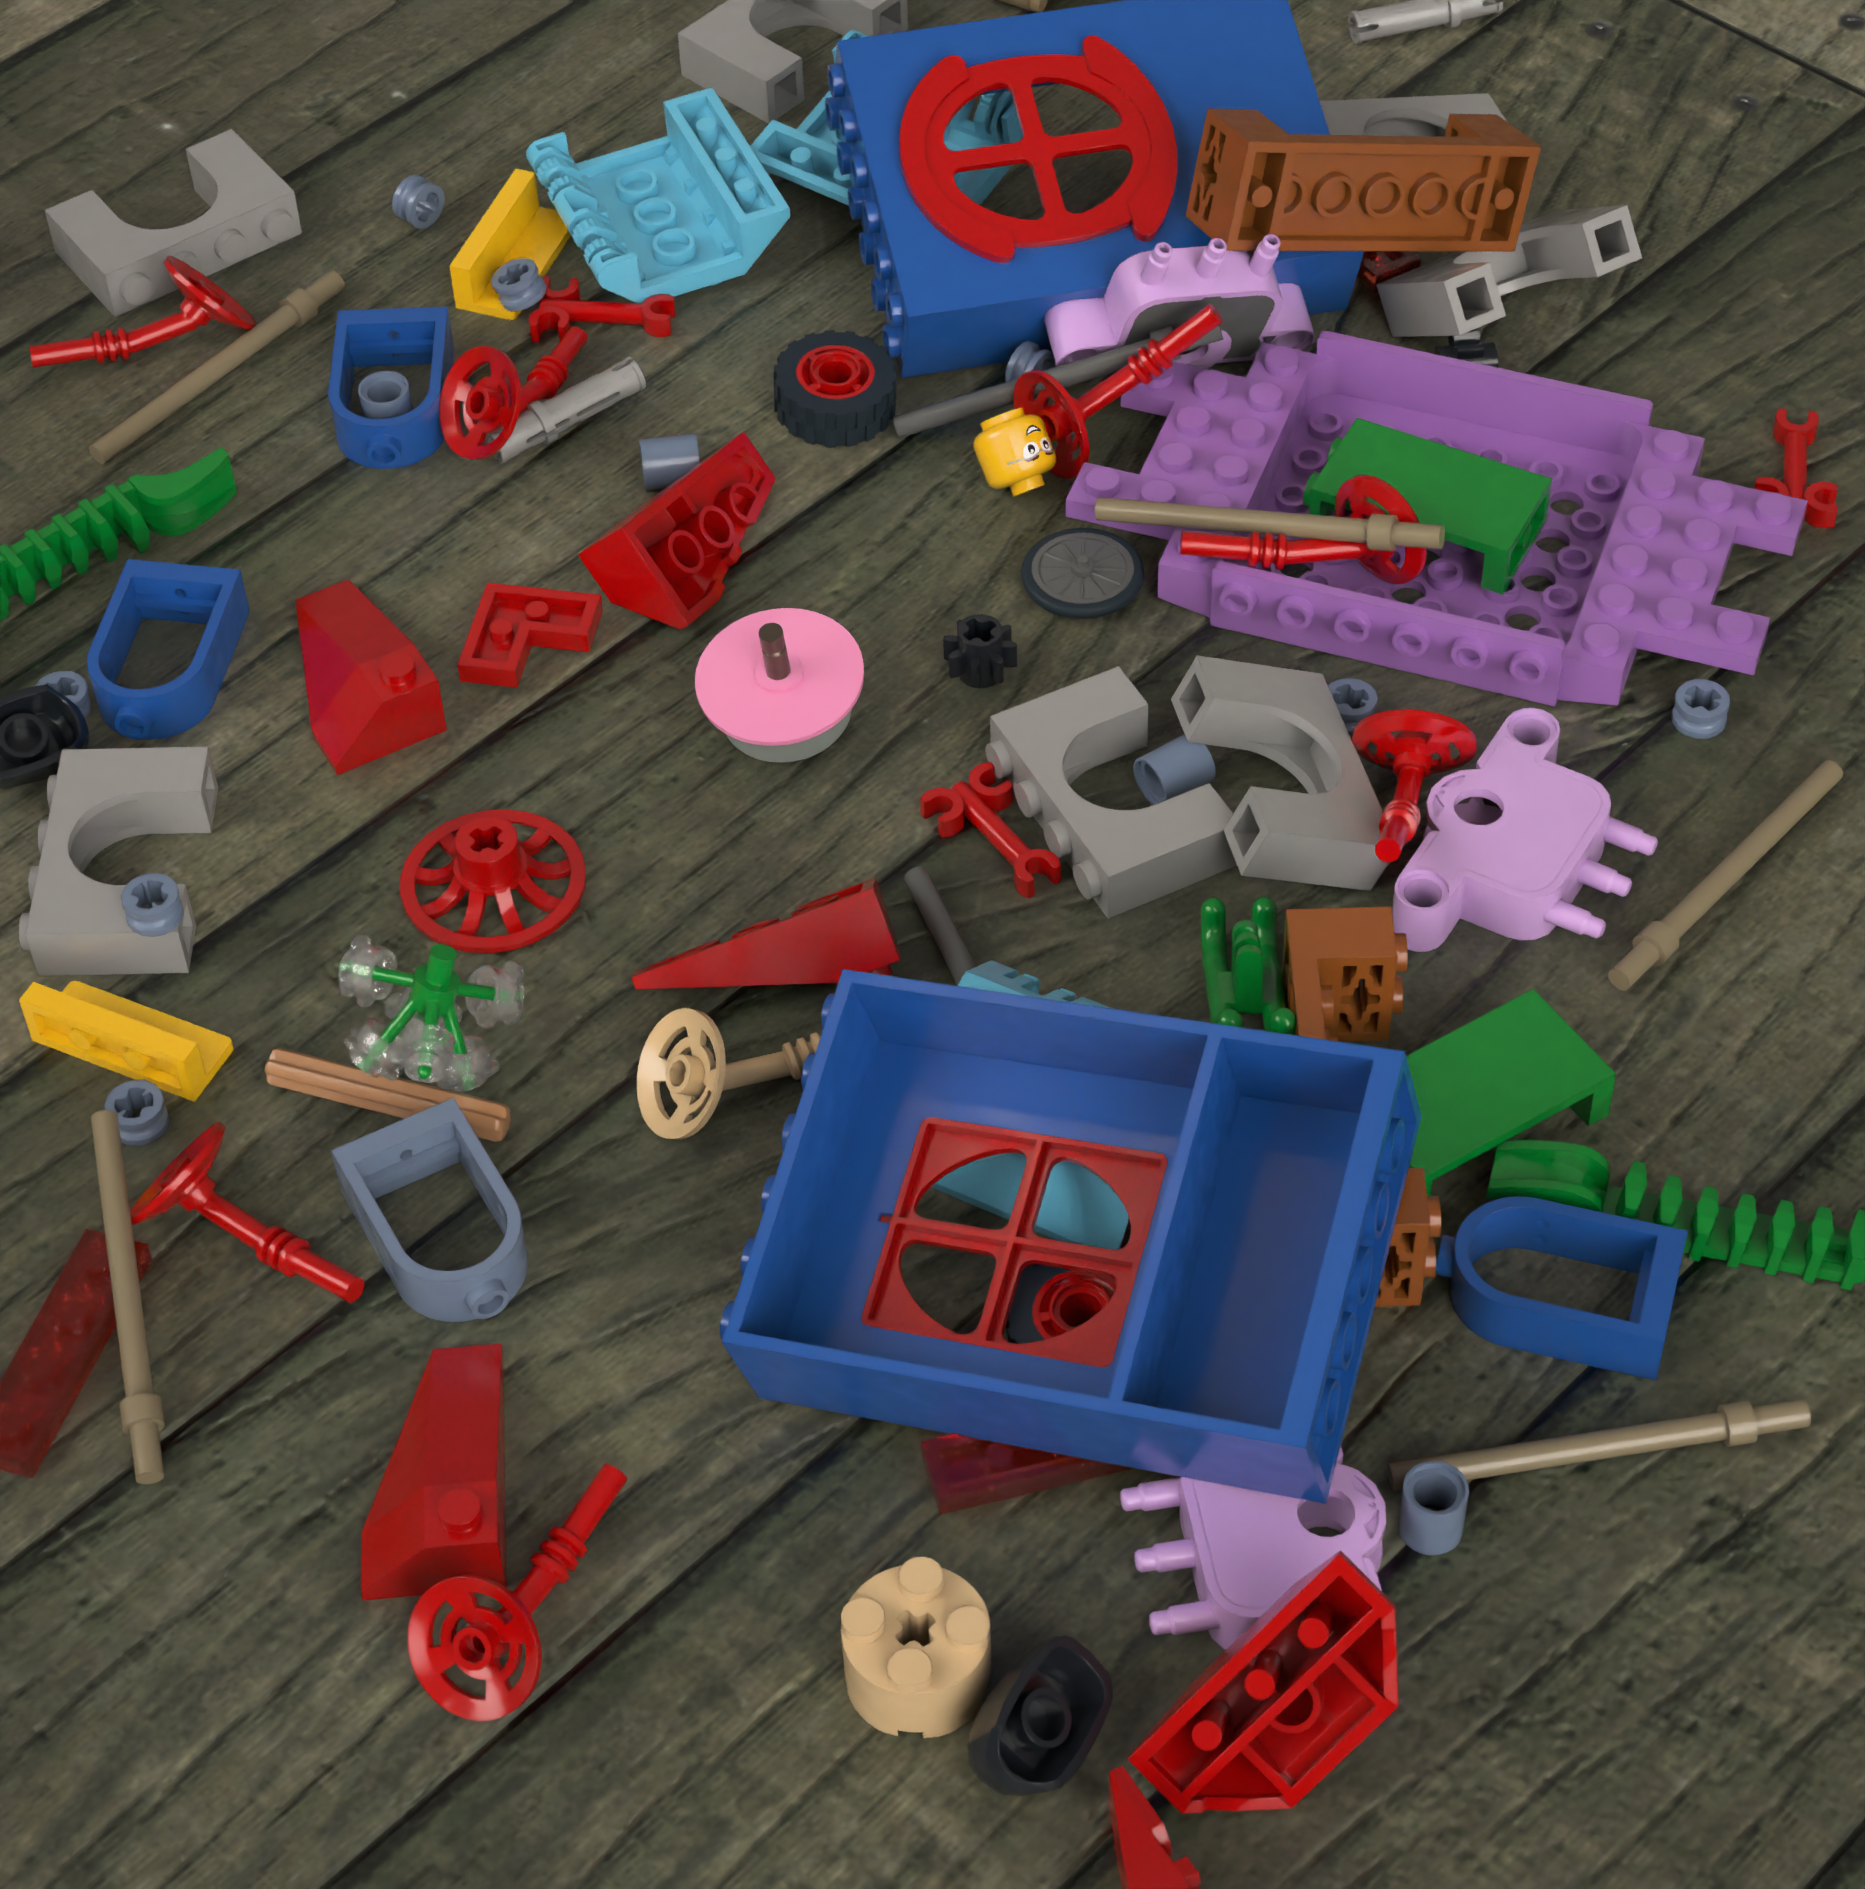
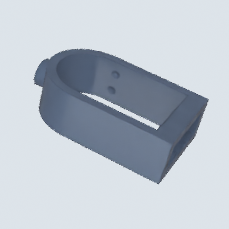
[331,1098,528,1322]

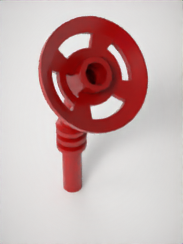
[29,256,256,368]
[1013,304,1223,478]
[439,326,587,460]
[1179,475,1427,584]
[1352,709,1477,863]
[130,1121,364,1303]
[407,1464,627,1721]

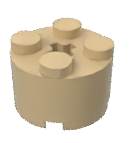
[841,1557,991,1738]

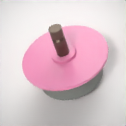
[695,608,864,763]

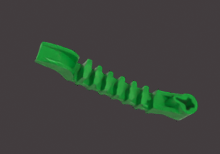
[0,447,237,622]
[1486,1140,1865,1291]

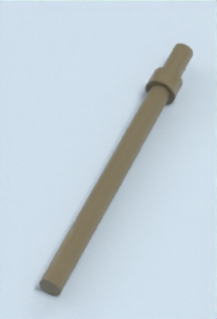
[89,271,345,465]
[1095,497,1445,552]
[1608,760,1843,991]
[91,1110,165,1485]
[1387,1399,1811,1492]

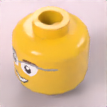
[973,407,1057,497]

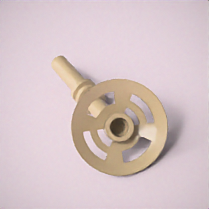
[637,1008,821,1140]

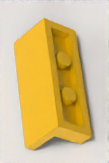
[449,169,571,320]
[19,980,234,1102]

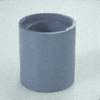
[358,371,413,419]
[639,433,700,491]
[1133,734,1216,805]
[1398,1461,1469,1555]

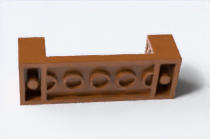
[1185,108,1541,252]
[1282,906,1441,1307]

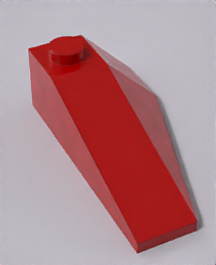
[578,432,776,630]
[295,579,447,775]
[631,877,901,989]
[361,1343,507,1601]

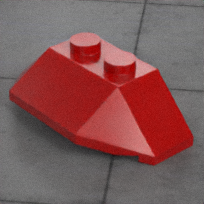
[1128,1550,1399,1814]

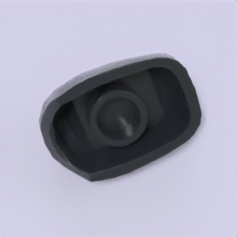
[0,685,90,789]
[967,1636,1113,1796]

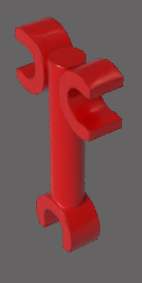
[528,276,676,342]
[1754,408,1838,528]
[920,762,1061,899]

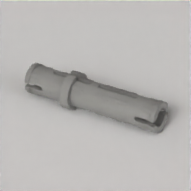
[1348,0,1503,44]
[485,356,646,464]

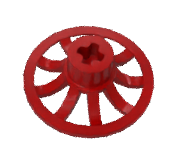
[400,809,586,953]

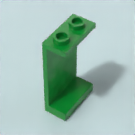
[1303,418,1552,595]
[1406,989,1616,1196]

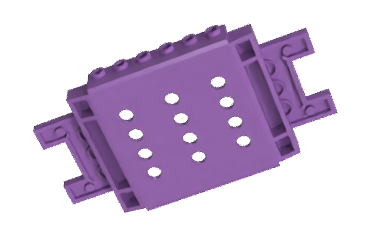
[1066,331,1808,707]

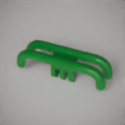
[1201,896,1296,1035]

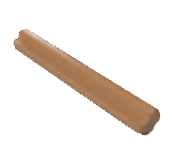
[264,1048,512,1142]

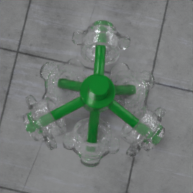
[339,934,525,1092]

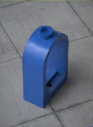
[328,307,454,469]
[87,559,250,740]
[1436,1196,1688,1381]

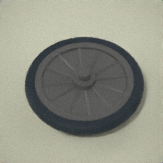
[1021,528,1145,619]

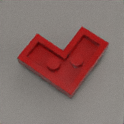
[457,583,603,688]

